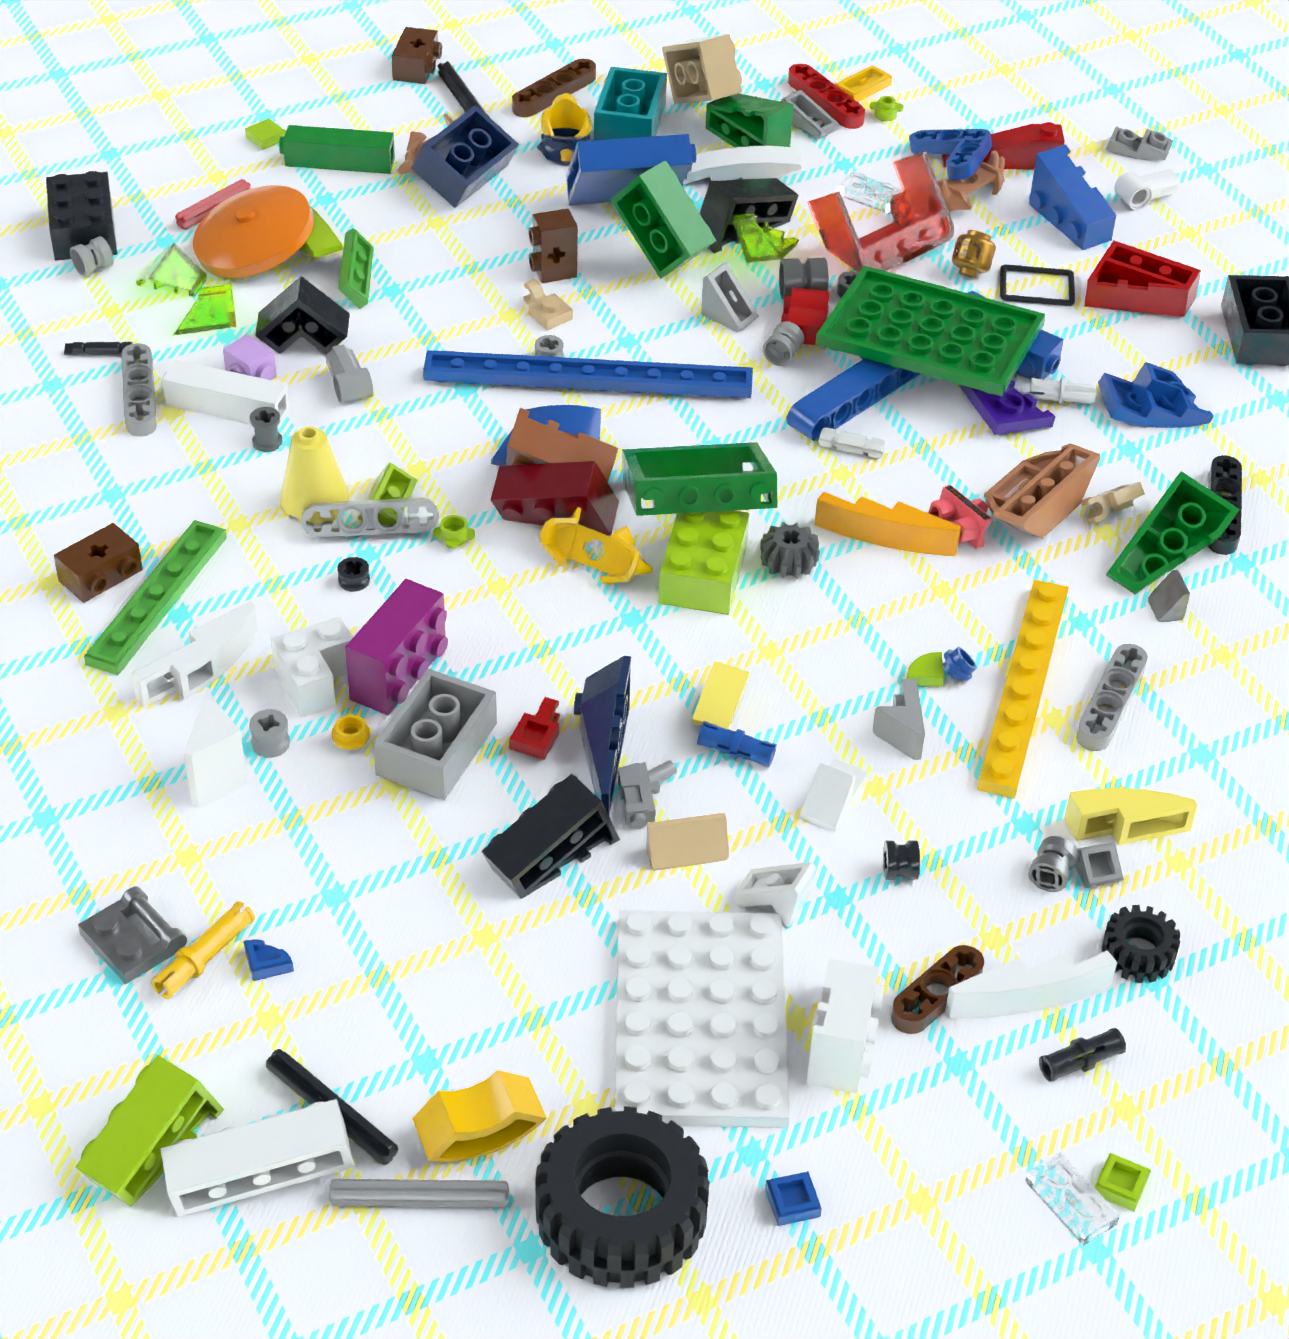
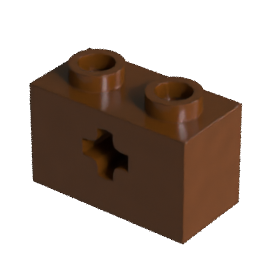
[391,26,443,84]
[528,208,578,283]
[53,522,143,603]

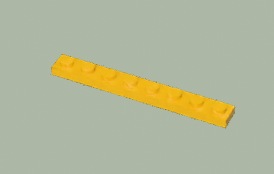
[977,579,1069,799]

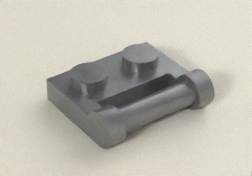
[78,886,187,985]

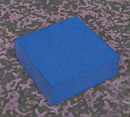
[765,1171,822,1226]

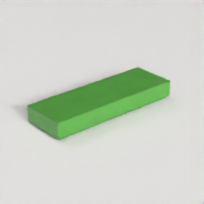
[338,228,374,309]

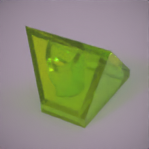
[733,213,799,263]
[136,243,207,297]
[173,284,237,336]

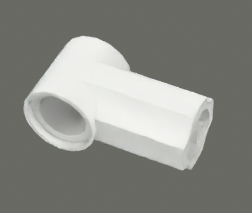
[1114,168,1179,210]

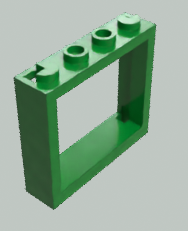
[622,442,778,516]

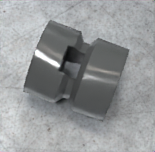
[779,257,829,300]

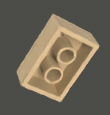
[661,34,742,104]

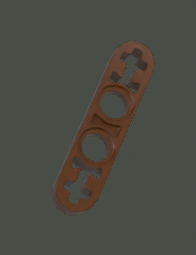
[512,58,596,117]

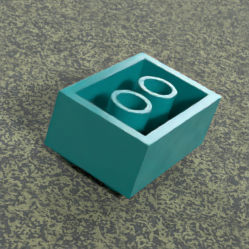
[594,66,667,140]

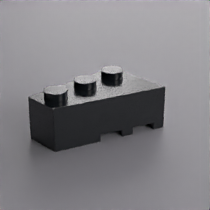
[699,178,799,254]

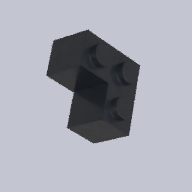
[255,276,350,355]

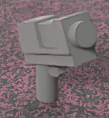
[618,760,677,829]

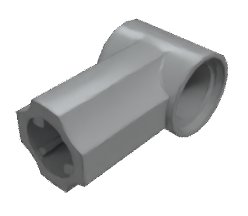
[325,344,373,403]

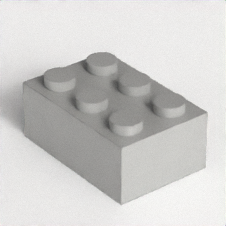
[373,669,497,800]

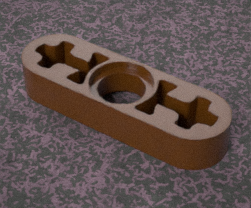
[891,945,984,1034]

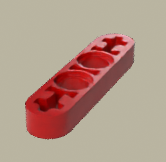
[788,63,865,129]

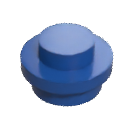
[943,646,977,682]

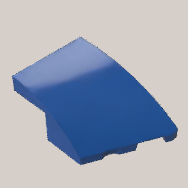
[1098,362,1214,428]
[491,405,601,466]

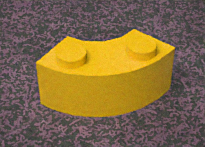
[412,1070,547,1162]

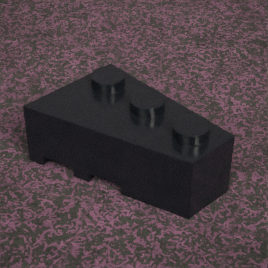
[481,773,620,899]

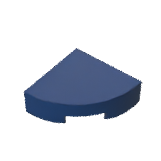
[243,939,294,981]

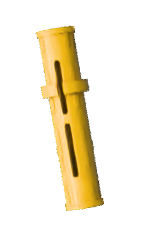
[151,901,255,1000]

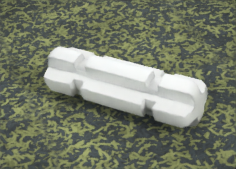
[819,427,885,459]

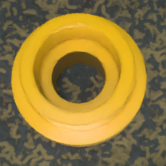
[331,715,370,750]

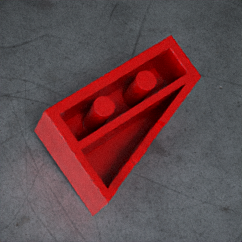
[1084,240,1201,317]

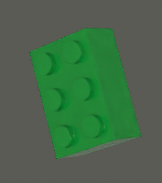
[610,160,716,279]

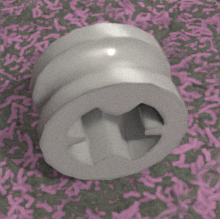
[535,335,564,357]

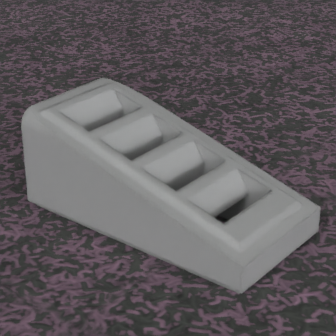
[781,90,840,139]

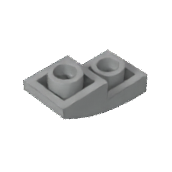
[1106,126,1173,160]

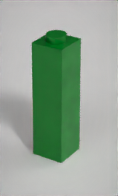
[279,125,395,174]

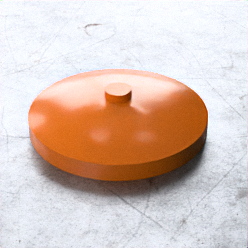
[193,185,314,278]

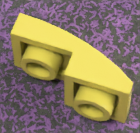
[692,661,750,729]

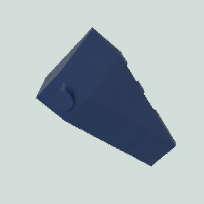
[574,655,632,816]

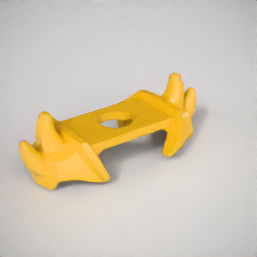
[540,507,653,585]

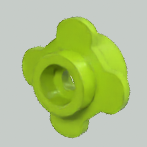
[869,96,904,121]
[433,515,475,549]

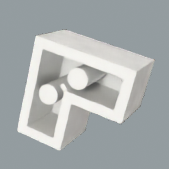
[270,616,353,718]

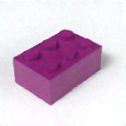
[345,578,448,715]

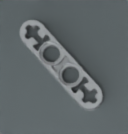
[122,343,157,437]
[301,498,439,537]
[1076,643,1148,751]

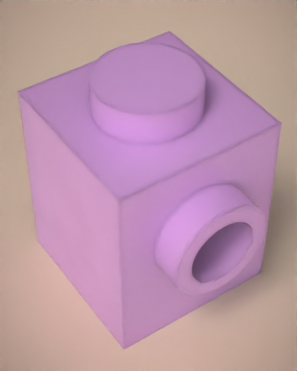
[223,334,277,380]

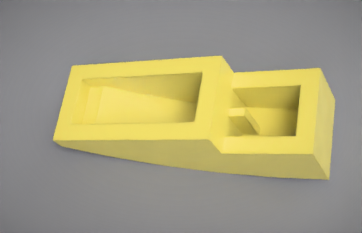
[1064,788,1198,845]

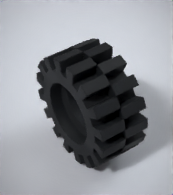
[1101,904,1181,983]

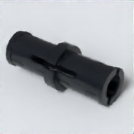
[1039,1027,1126,1082]

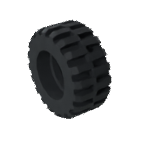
[535,1106,710,1288]

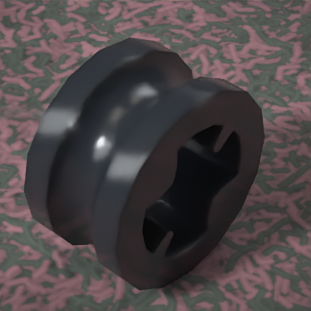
[337,557,370,592]

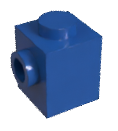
[1016,329,1064,380]

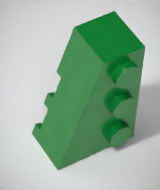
[705,93,794,147]

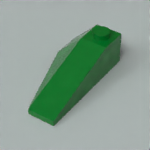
[1106,471,1240,595]

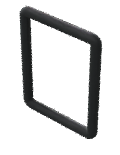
[1000,264,1075,306]

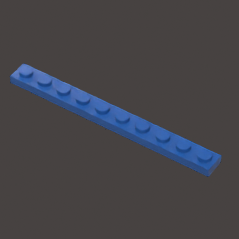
[423,350,753,398]

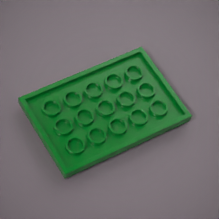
[816,265,1046,396]

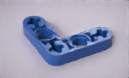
[909,129,992,181]

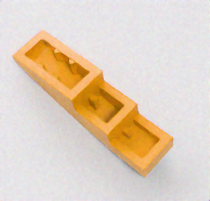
[814,491,961,556]

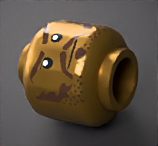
[951,230,996,278]

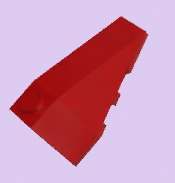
[941,122,1065,170]

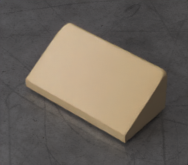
[646,813,729,871]

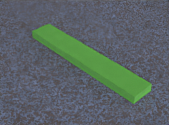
[84,520,227,676]

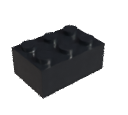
[46,171,118,261]
[1221,275,1289,366]

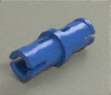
[697,721,777,767]

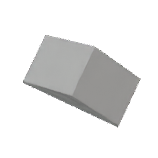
[701,262,759,332]

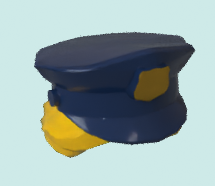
[536,93,592,166]

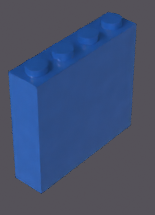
[566,134,696,205]

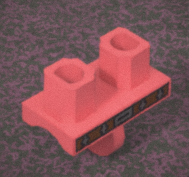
[928,485,993,549]

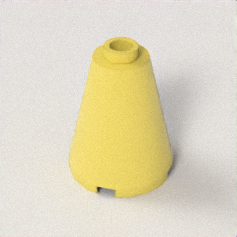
[280,426,350,525]

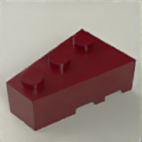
[490,461,619,536]

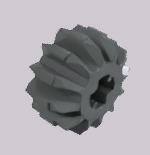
[760,521,820,579]

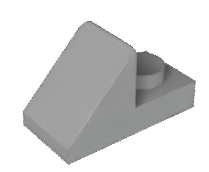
[872,679,925,760]

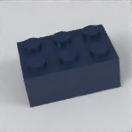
[411,105,520,208]

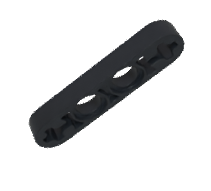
[1208,455,1242,555]

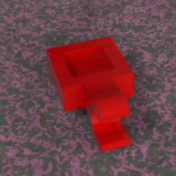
[509,697,560,760]

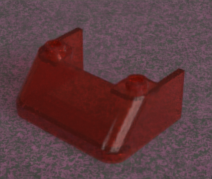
[807,151,954,273]

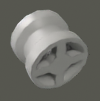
[249,709,290,758]

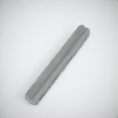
[329,1179,509,1208]

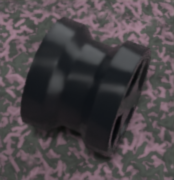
[883,840,920,880]

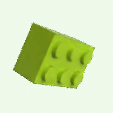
[658,511,750,615]

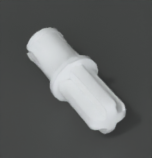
[1029,378,1096,404]

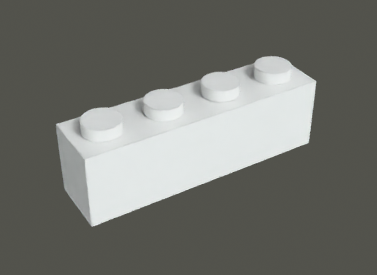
[160,1099,354,1217]

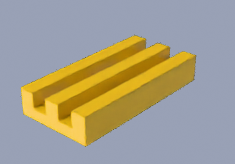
[835,65,893,102]

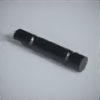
[64,341,133,355]

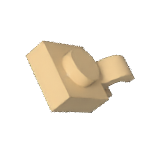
[523,279,573,331]
[1081,481,1145,523]

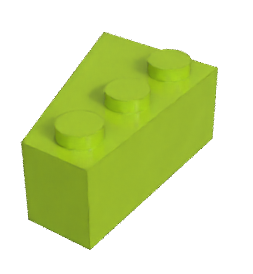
[75,1054,225,1207]

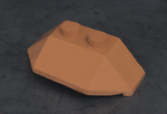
[984,443,1100,539]

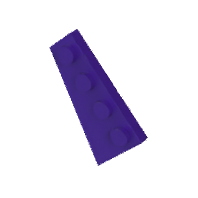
[958,380,1056,435]

